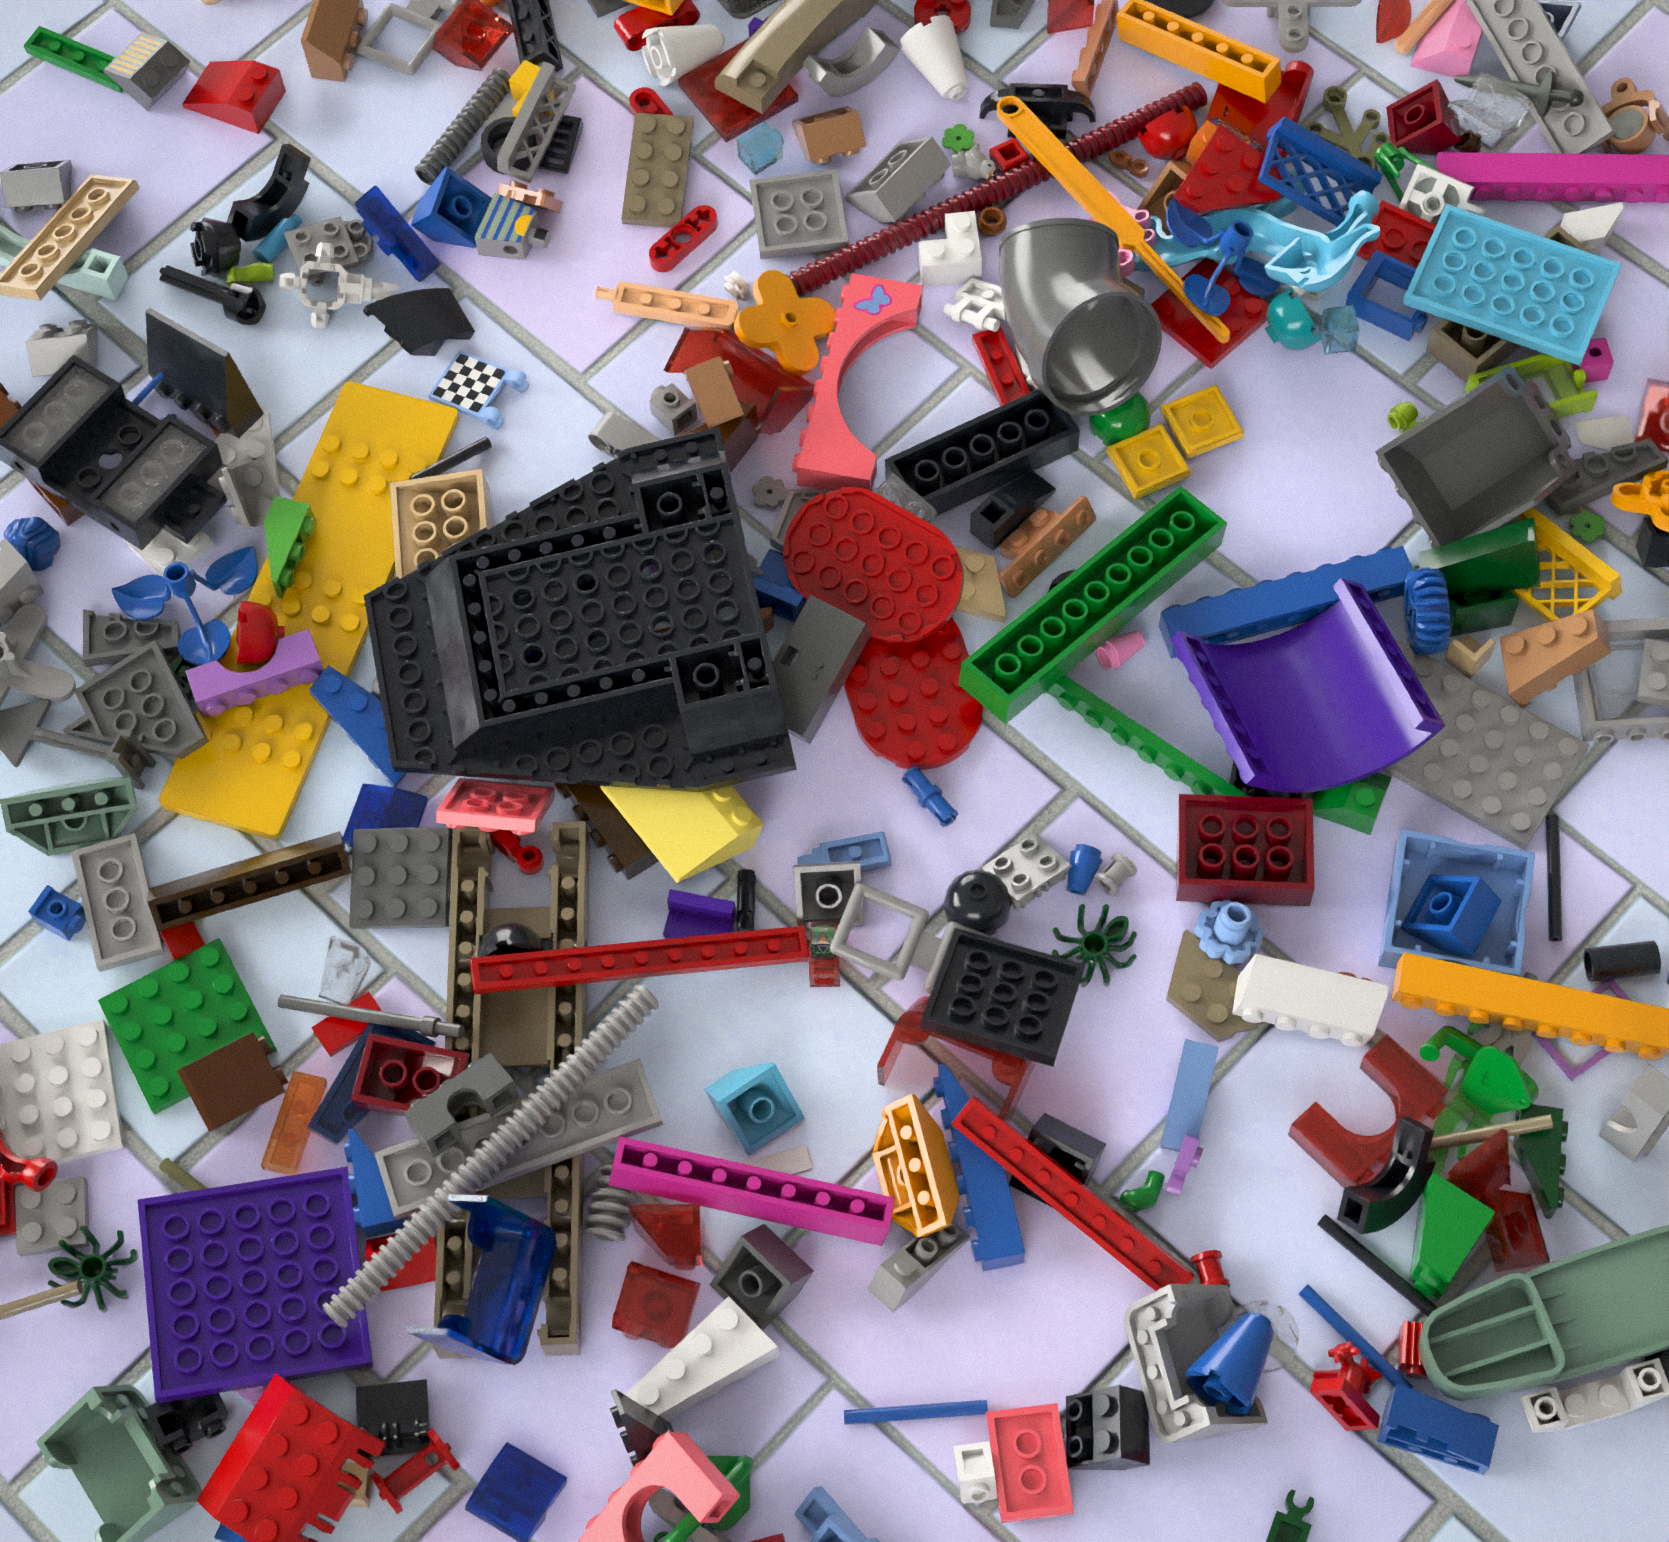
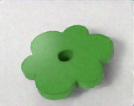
[942,124,974,153]
[1569,510,1604,544]

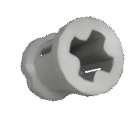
[1093,852,1137,897]

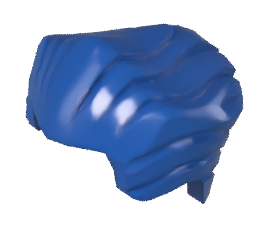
[4,517,60,571]

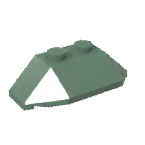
[0,776,138,856]

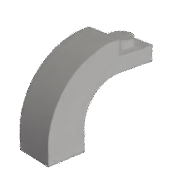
[802,27,901,97]

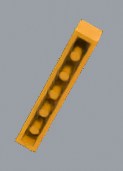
[1116,0,1281,103]

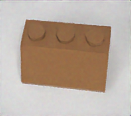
[301,0,368,82]

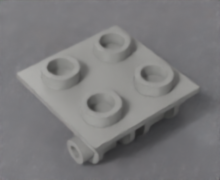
[284,216,359,287]
[981,832,1072,909]

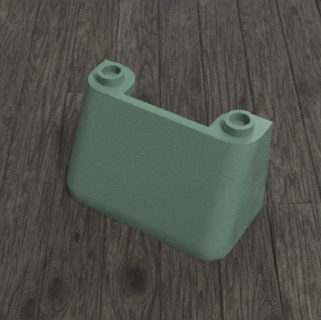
[36,1384,202,1542]

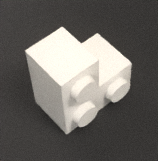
[919,211,982,287]

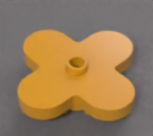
[734,270,836,376]
[1610,471,1669,532]

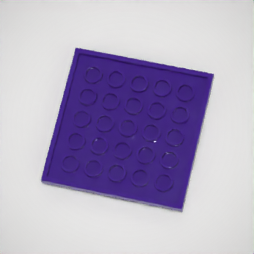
[137,1166,373,1403]

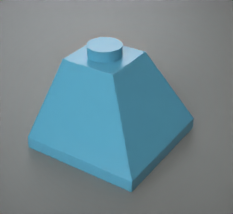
[704,1062,805,1156]

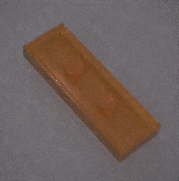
[260,1071,328,1176]

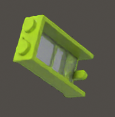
[1463,353,1598,419]

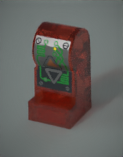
[809,923,840,987]

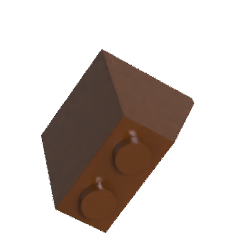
[177,1032,289,1132]

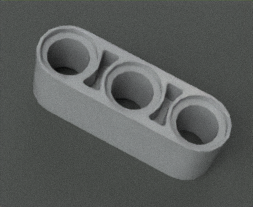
[588,412,662,459]

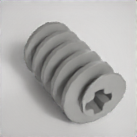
[583,1163,638,1242]

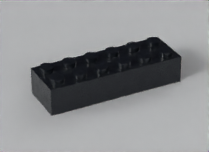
[885,389,1080,521]

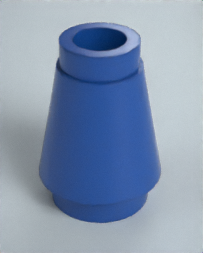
[1066,844,1103,896]

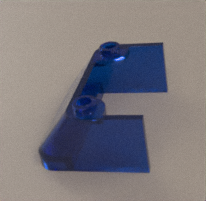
[407,1194,557,1365]

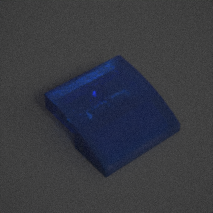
[343,783,429,847]
[465,1442,567,1542]

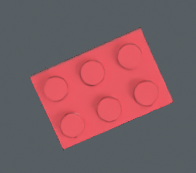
[986,1403,1074,1524]

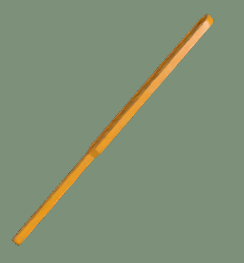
[997,96,1230,343]

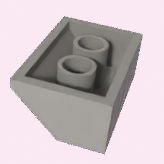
[844,136,952,223]

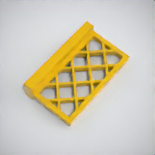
[1510,507,1622,622]

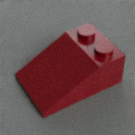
[351,1033,470,1116]

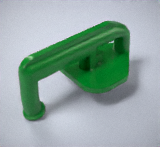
[1419,1026,1539,1114]
[653,1455,754,1542]

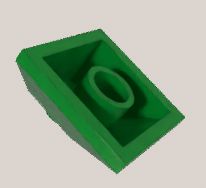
[1313,772,1392,835]

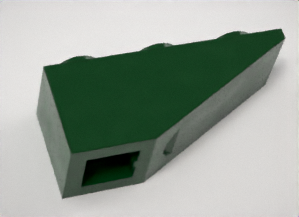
[1513,1104,1568,1219]

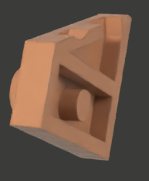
[497,180,563,213]

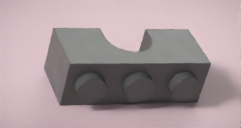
[404,1053,520,1158]

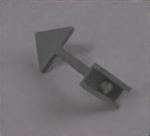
[0,699,157,790]

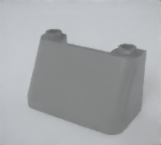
[1124,1284,1268,1443]

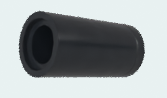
[1583,940,1661,982]

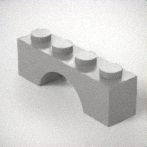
[1599,1064,1669,1162]

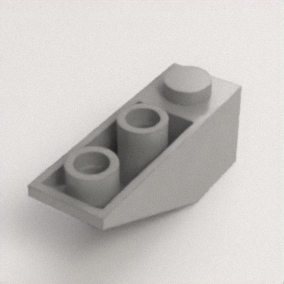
[867,1220,970,1313]

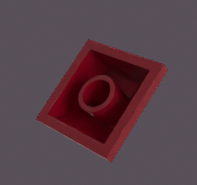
[1386,79,1461,155]

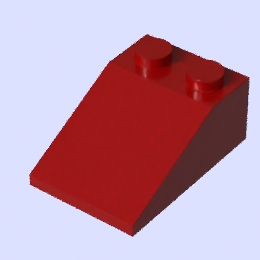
[182,60,286,134]

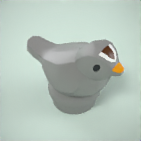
[951,143,997,180]

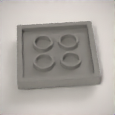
[749,169,849,259]

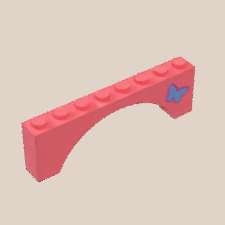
[792,273,923,491]

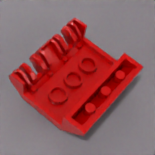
[196,1373,386,1542]

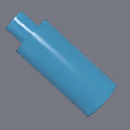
[252,214,303,263]

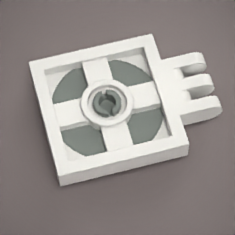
[1398,164,1486,225]

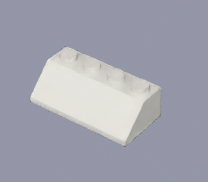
[1232,954,1389,1047]

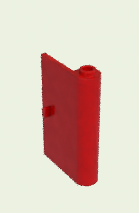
[1191,60,1314,166]

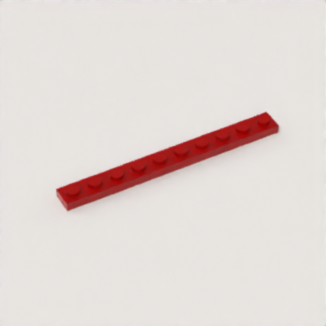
[470,926,810,995]

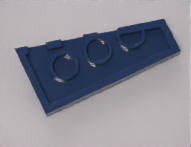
[307,1010,436,1145]

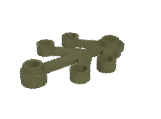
[1307,86,1390,171]

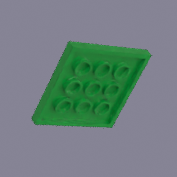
[98,938,277,1115]

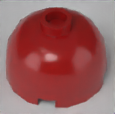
[1137,105,1198,161]
[236,601,285,665]

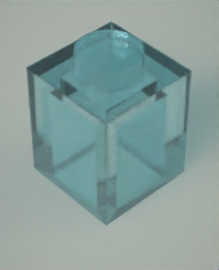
[736,121,784,175]
[1319,305,1360,355]

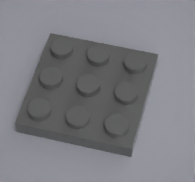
[349,827,453,929]

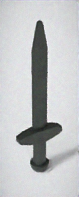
[1454,71,1584,116]

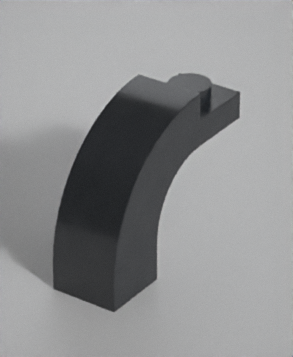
[227,143,311,242]
[1337,1116,1436,1235]

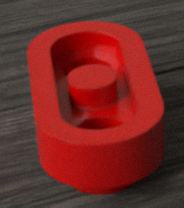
[629,87,673,116]

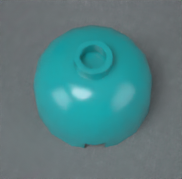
[1265,287,1322,350]

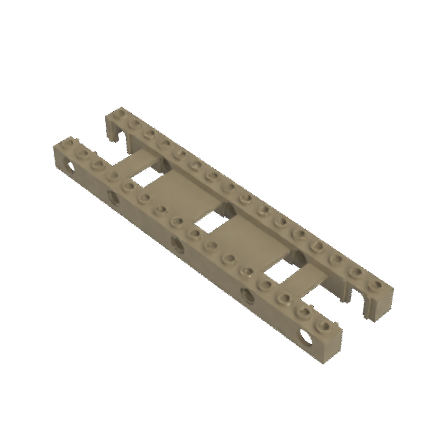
[433,821,590,1359]

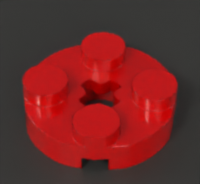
[914,0,971,34]

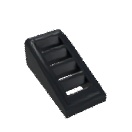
[539,115,584,174]

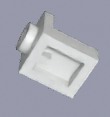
[953,1441,997,1504]

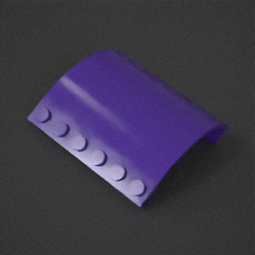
[1170,578,1445,793]

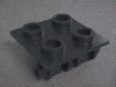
[356,1379,430,1458]

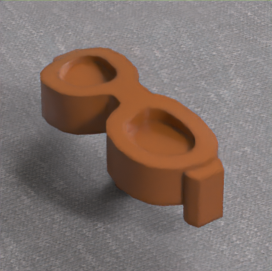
[1108,150,1149,178]

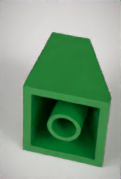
[1409,1172,1495,1300]

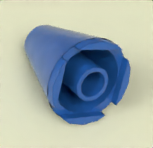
[1185,1312,1275,1417]

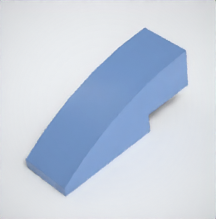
[1160,1039,1219,1152]

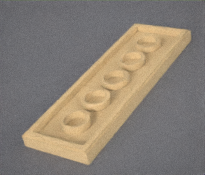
[0,175,140,301]

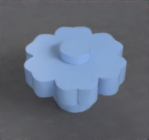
[1194,900,1265,965]

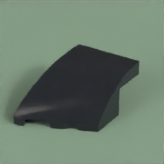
[363,288,475,356]

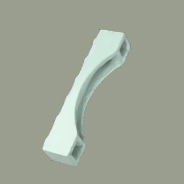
[0,225,129,301]

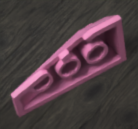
[1410,0,1483,78]

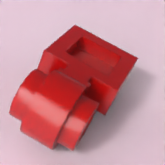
[489,829,544,875]

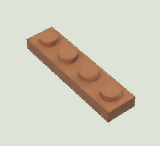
[1071,0,1120,99]

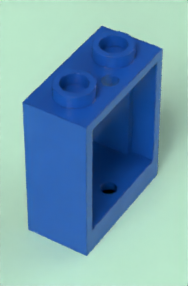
[1344,250,1428,341]

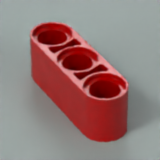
[613,0,700,51]

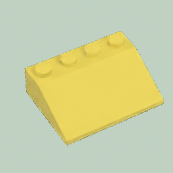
[600,785,764,883]

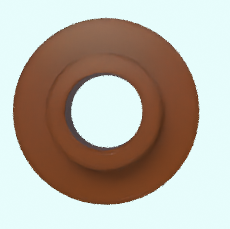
[977,207,1007,236]

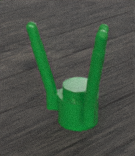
[1374,143,1444,202]

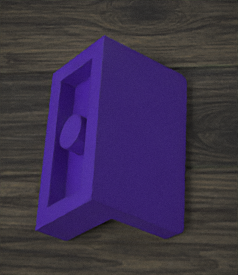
[663,889,737,939]

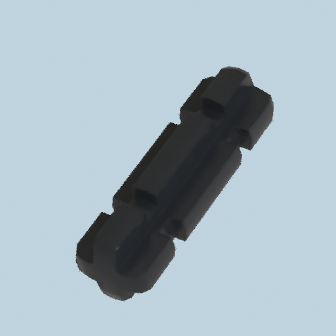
[736,869,756,932]

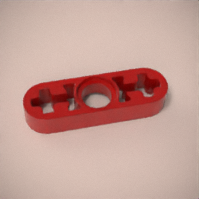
[649,205,718,272]

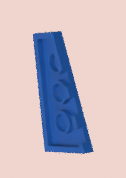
[309,665,407,789]

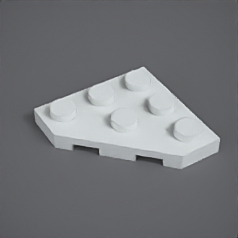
[207,408,281,506]

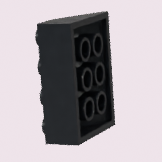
[145,307,264,439]

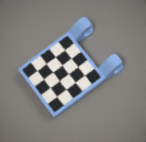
[428,350,529,430]

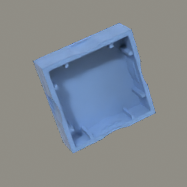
[1378,829,1535,977]

